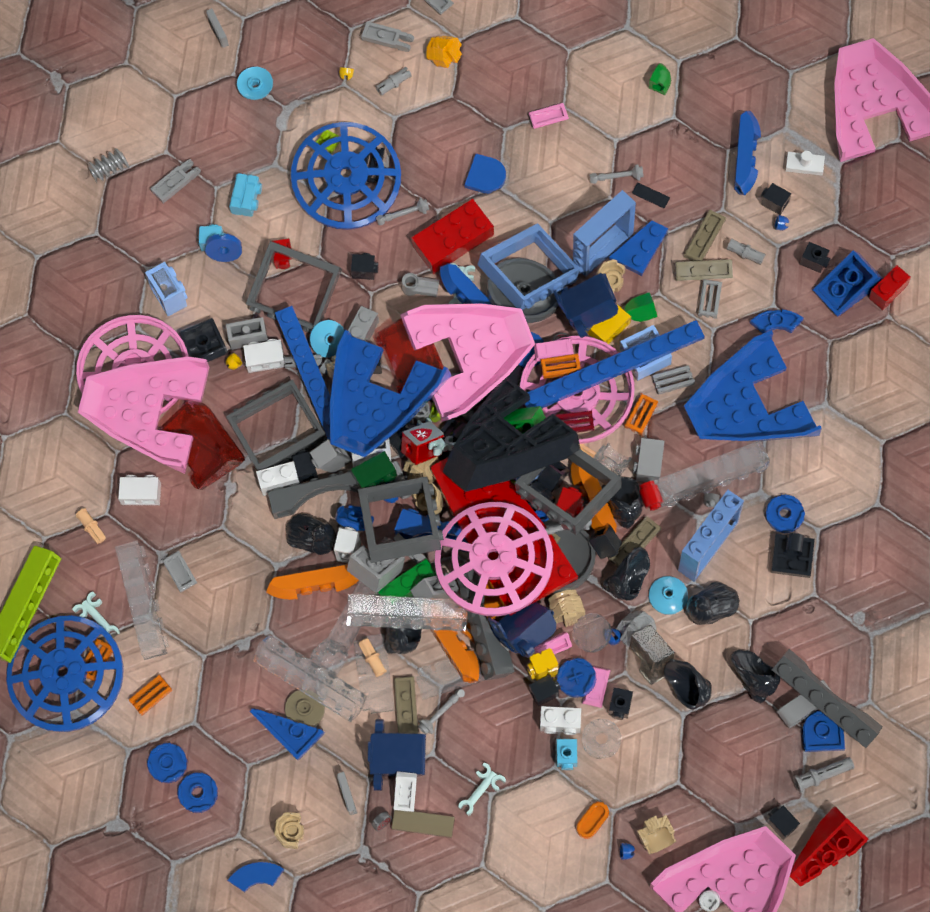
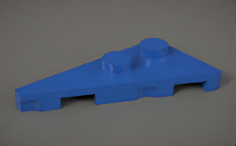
[250,708,325,760]

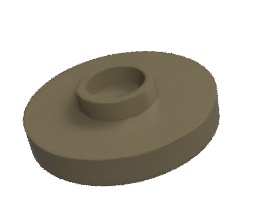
[285,689,325,727]

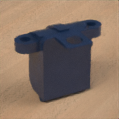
[553,273,618,338]
[488,602,557,658]
[368,719,426,791]

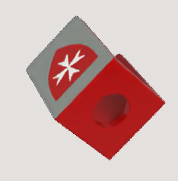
[401,421,444,465]

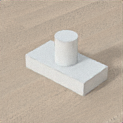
[786,151,825,175]
[394,772,417,812]

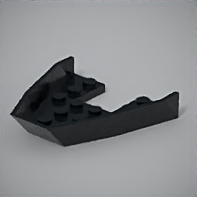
[443,377,581,492]

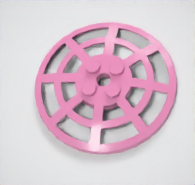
[76,315,189,415]
[520,336,634,444]
[435,502,553,616]

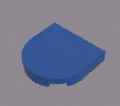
[464,154,506,194]
[803,711,845,752]

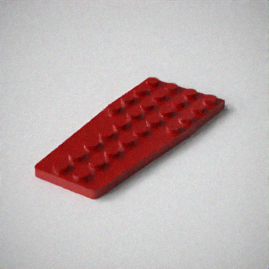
[431,458,578,616]

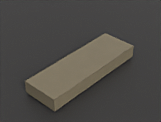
[684,210,726,261]
[675,259,733,281]
[609,516,661,567]
[394,676,418,734]
[392,810,455,838]

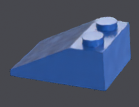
[813,250,883,317]

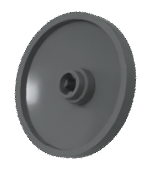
[487,258,562,323]
[543,520,595,593]

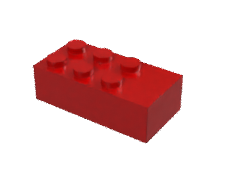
[411,199,494,274]

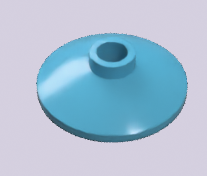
[237,67,273,100]
[310,320,345,358]
[649,576,688,615]

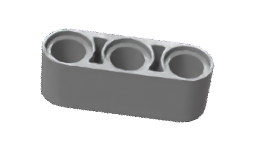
[777,680,831,729]

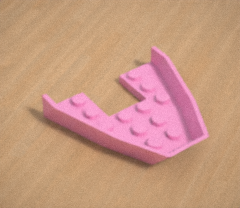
[835,38,930,162]
[400,304,535,422]
[78,357,210,474]
[650,826,796,912]

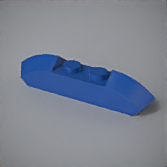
[734,111,761,196]
[440,264,492,305]

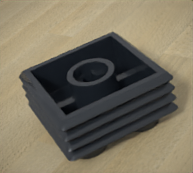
[179,318,228,362]

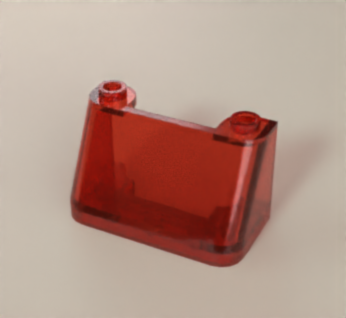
[375,318,444,394]
[158,401,245,490]

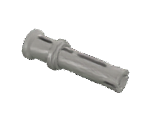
[793,757,854,793]

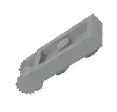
[361,21,414,52]
[150,159,201,204]

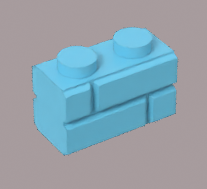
[229,173,262,217]

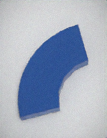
[750,309,804,334]
[227,862,284,893]

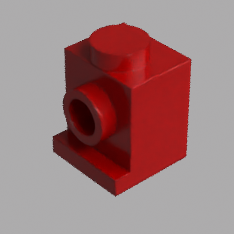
[271,238,292,269]

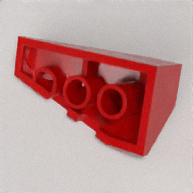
[789,806,869,887]

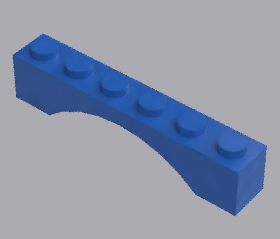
[394,509,467,543]

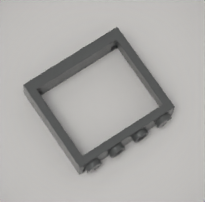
[246,241,342,333]
[226,379,327,471]
[515,449,621,535]
[358,477,444,563]

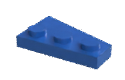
[609,221,668,276]

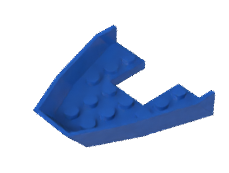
[330,330,452,457]
[684,330,822,441]

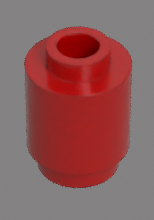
[639,481,663,511]

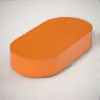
[577,802,609,839]

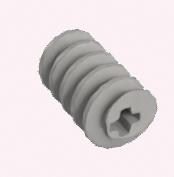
[88,148,130,183]

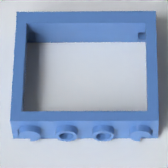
[573,190,636,277]
[478,223,580,310]
[678,490,744,582]

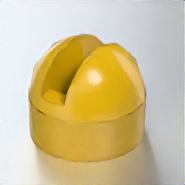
[339,67,354,80]
[225,353,242,370]

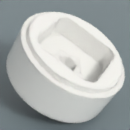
[699,890,721,912]

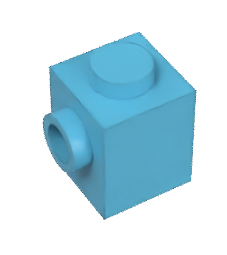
[199,224,226,251]
[557,739,577,770]

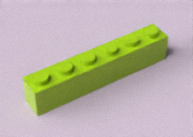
[0,546,62,663]

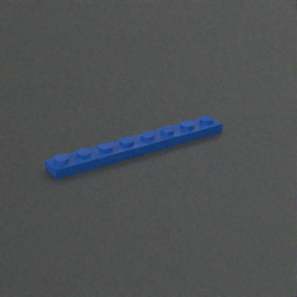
[275,306,331,440]

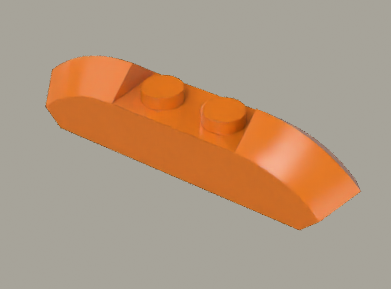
[571,462,617,533]
[266,564,359,600]
[422,604,479,683]

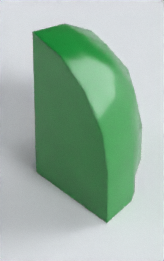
[649,63,672,95]
[625,293,658,322]

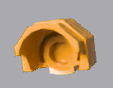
[426,35,462,68]

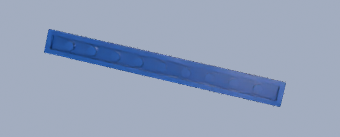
[525,320,705,408]

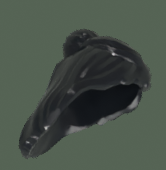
[601,476,643,529]
[286,513,337,555]
[603,547,650,601]
[686,582,740,625]
[384,599,424,654]
[730,650,781,704]
[664,659,712,710]

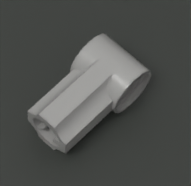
[402,273,439,297]

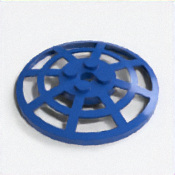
[291,122,401,230]
[7,615,124,732]

